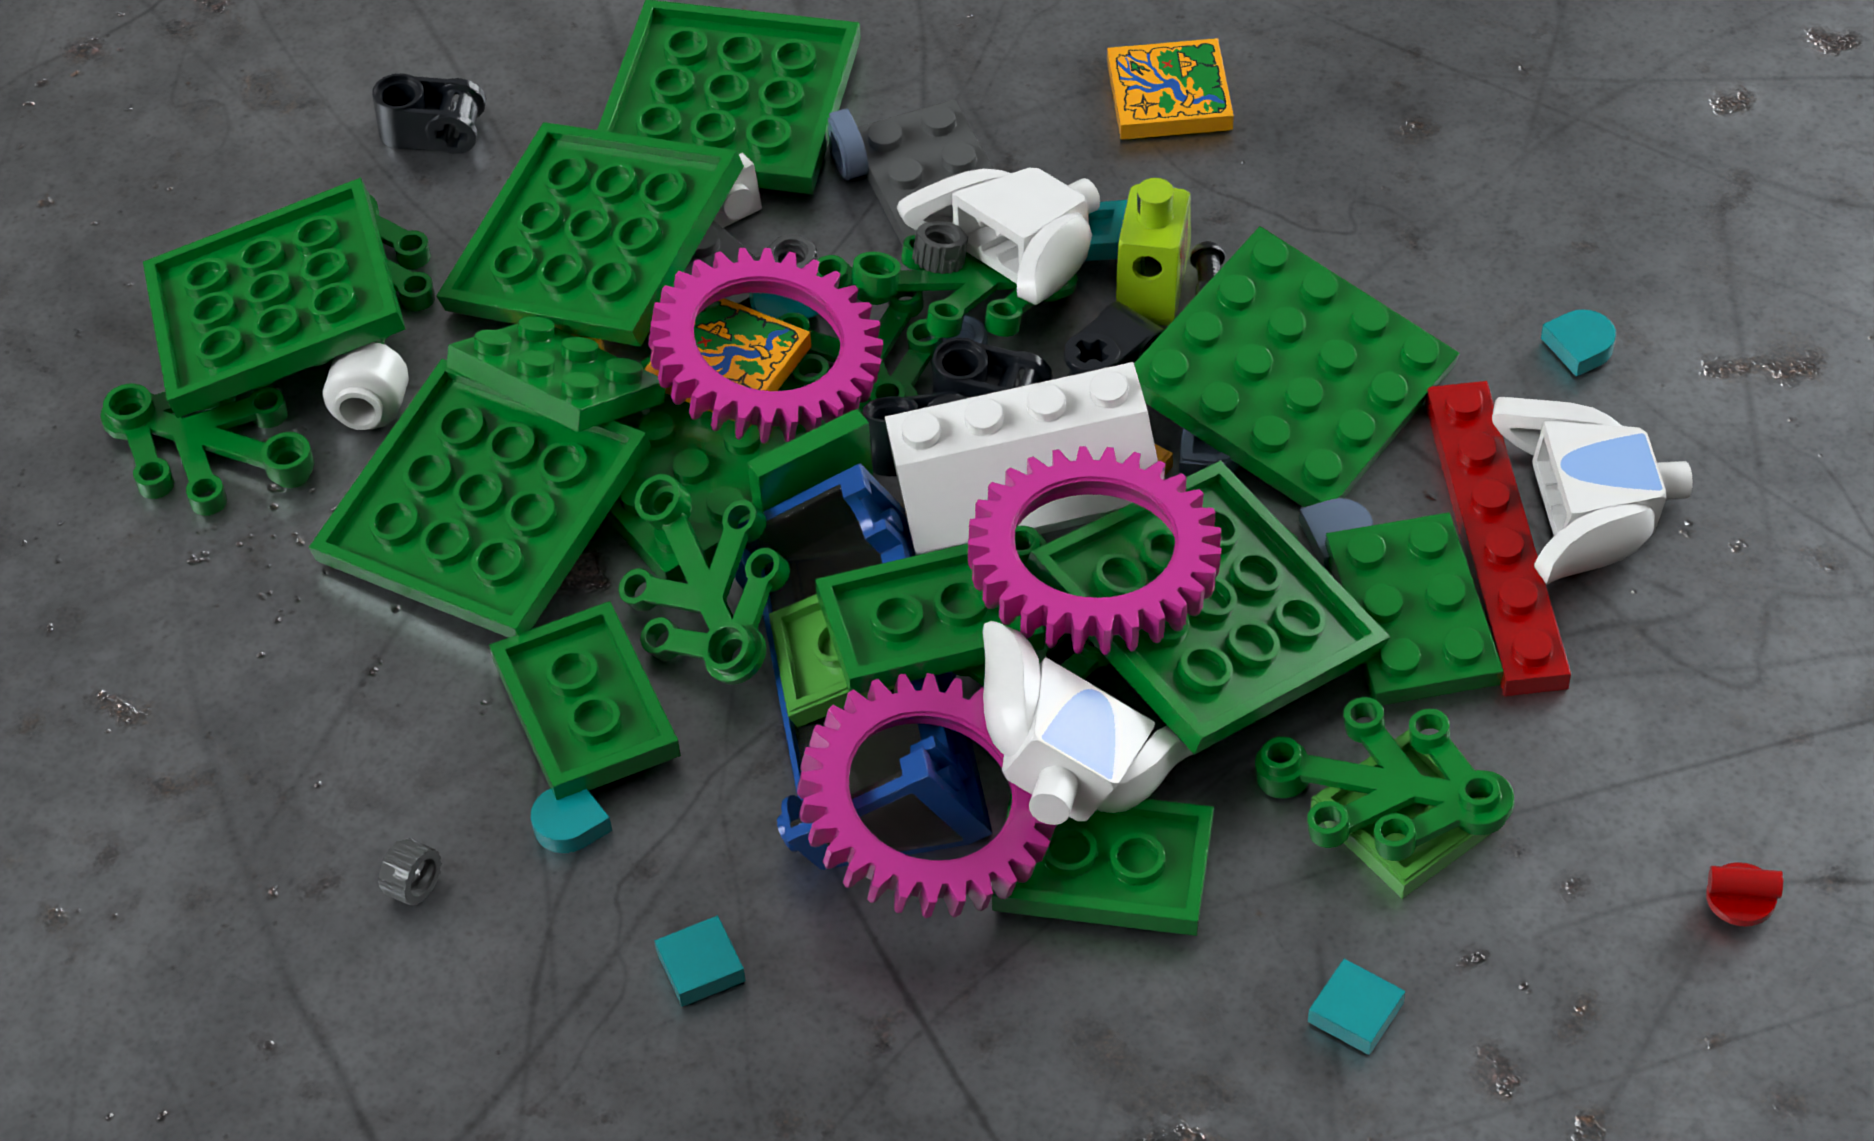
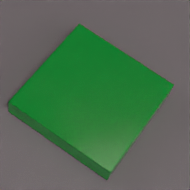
[747,409,873,549]

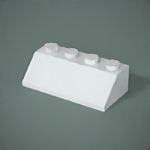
[885,362,1158,555]

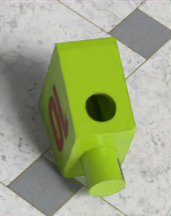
[1116,178,1191,326]

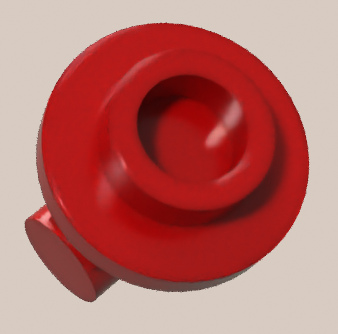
[1706,862,1783,927]

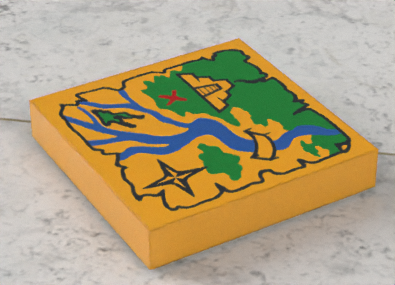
[1107,38,1234,140]
[644,298,812,427]

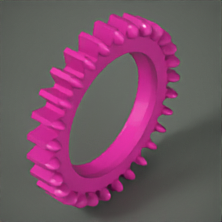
[648,248,883,444]
[968,446,1222,655]
[797,673,1056,918]

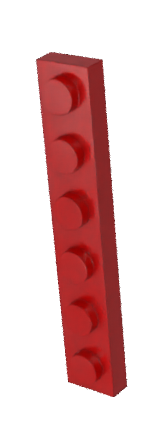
[1425,381,1571,697]

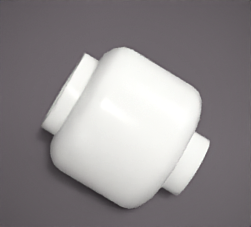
[323,342,409,430]

